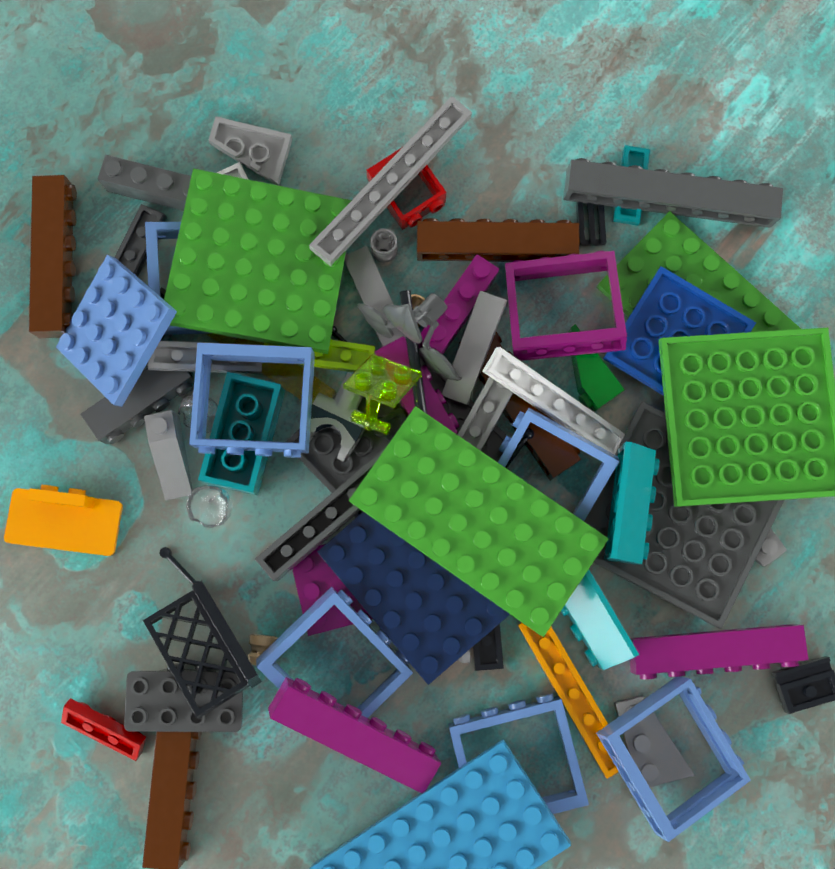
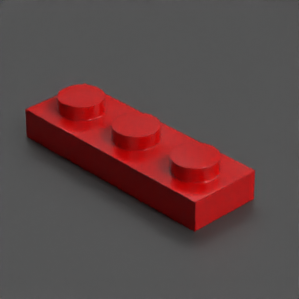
[61,698,146,761]

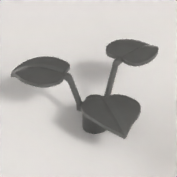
[357,293,462,381]

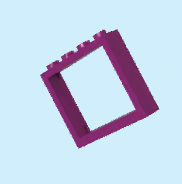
[505,251,627,361]

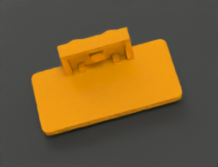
[4,484,123,556]

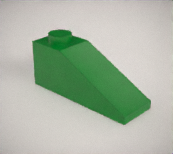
[568,324,625,413]

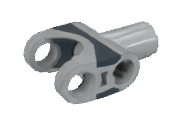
[309,373,370,462]

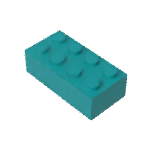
[198,372,285,496]

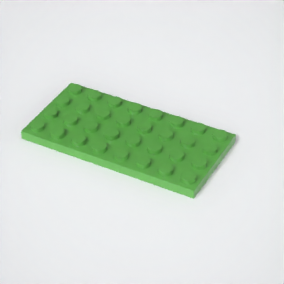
[596,211,801,332]
[349,406,609,637]

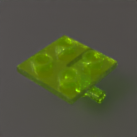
[343,354,422,435]

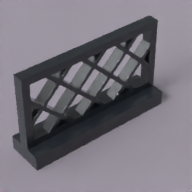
[143,580,262,719]

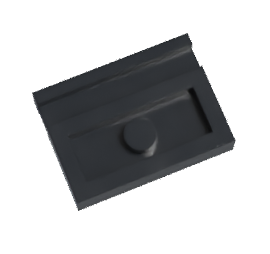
[772,656,835,714]

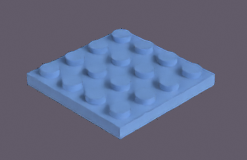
[56,255,177,407]

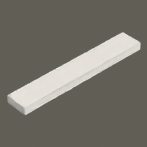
[482,347,625,455]

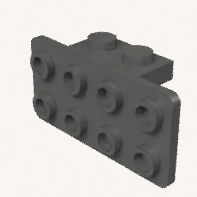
[124,664,243,732]

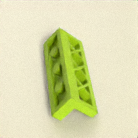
[264,340,376,375]

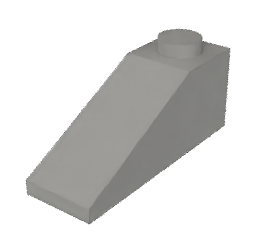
[144,410,194,500]

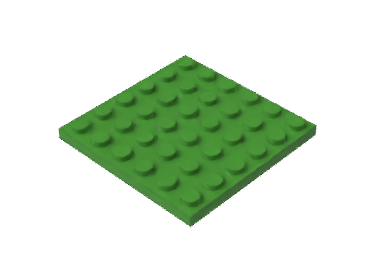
[164,168,352,354]
[658,327,835,507]

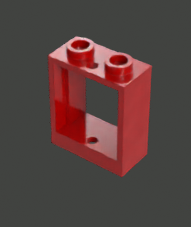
[366,148,447,230]

